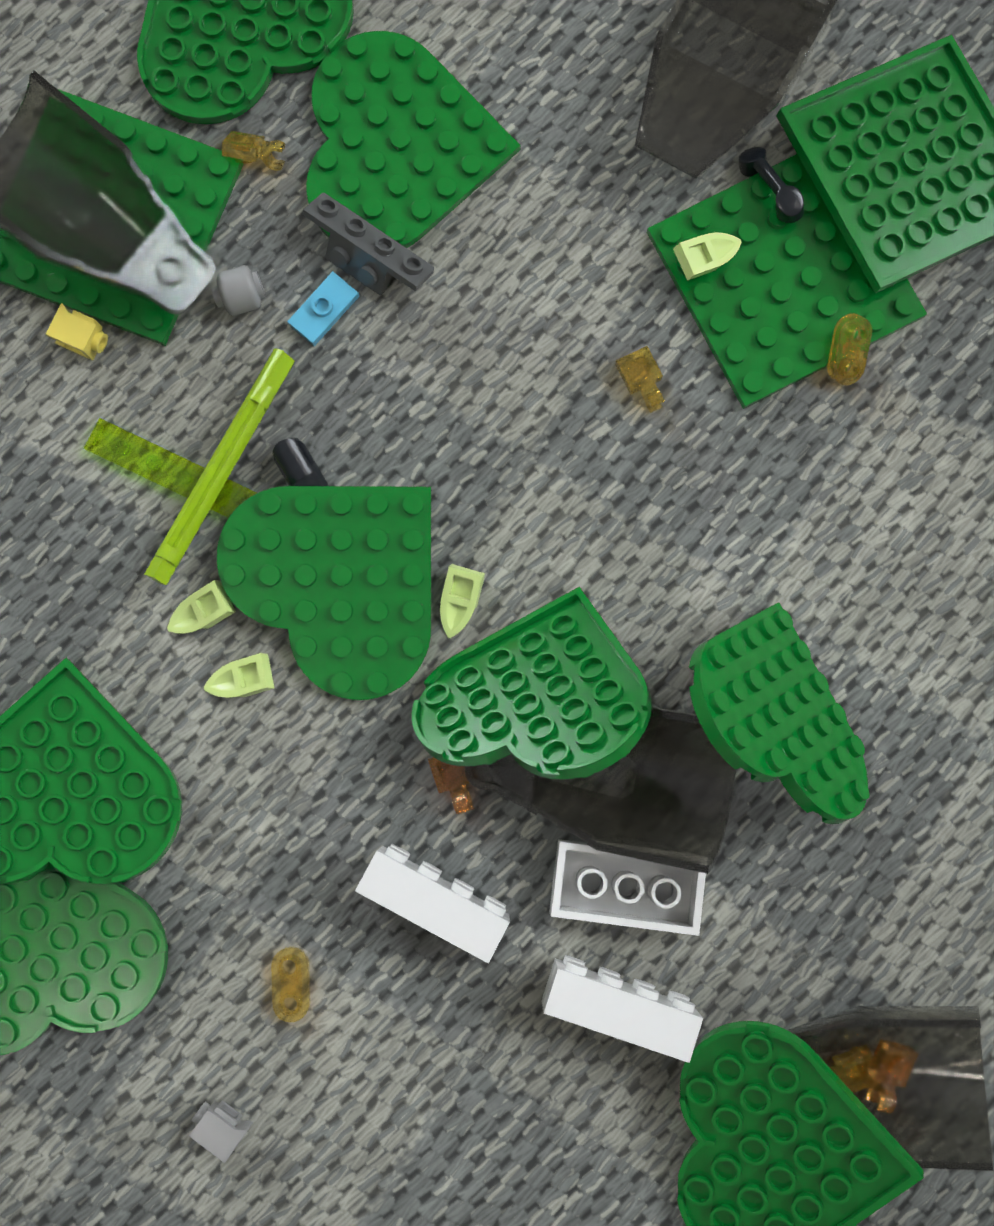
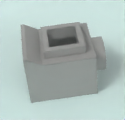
[189,1100,253,1163]

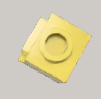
[46,303,108,360]

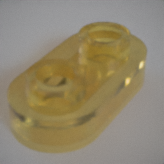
[827,313,872,385]
[271,946,311,1022]

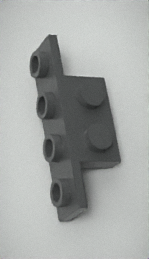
[302,193,434,296]

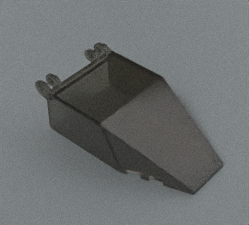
[635,0,839,179]

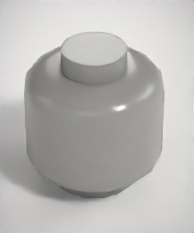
[211,265,266,316]

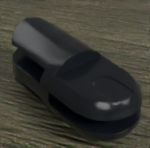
[273,437,328,486]

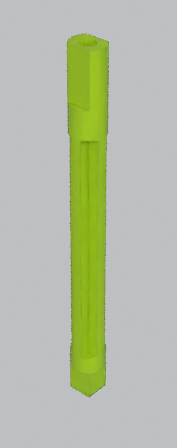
[144,348,295,585]

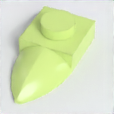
[673,232,742,280]
[440,564,485,638]
[167,580,236,634]
[204,653,274,698]

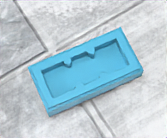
[287,271,359,346]

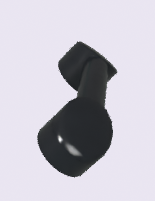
[739,147,804,223]

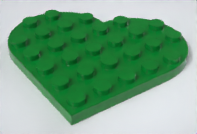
[137,0,354,124]
[306,31,521,248]
[217,486,431,700]
[412,587,652,779]
[689,602,870,824]
[0,657,182,885]
[0,864,168,1055]
[677,1021,924,1226]

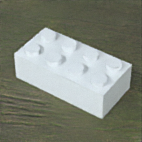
[549,839,707,936]
[355,844,510,964]
[541,955,703,1063]

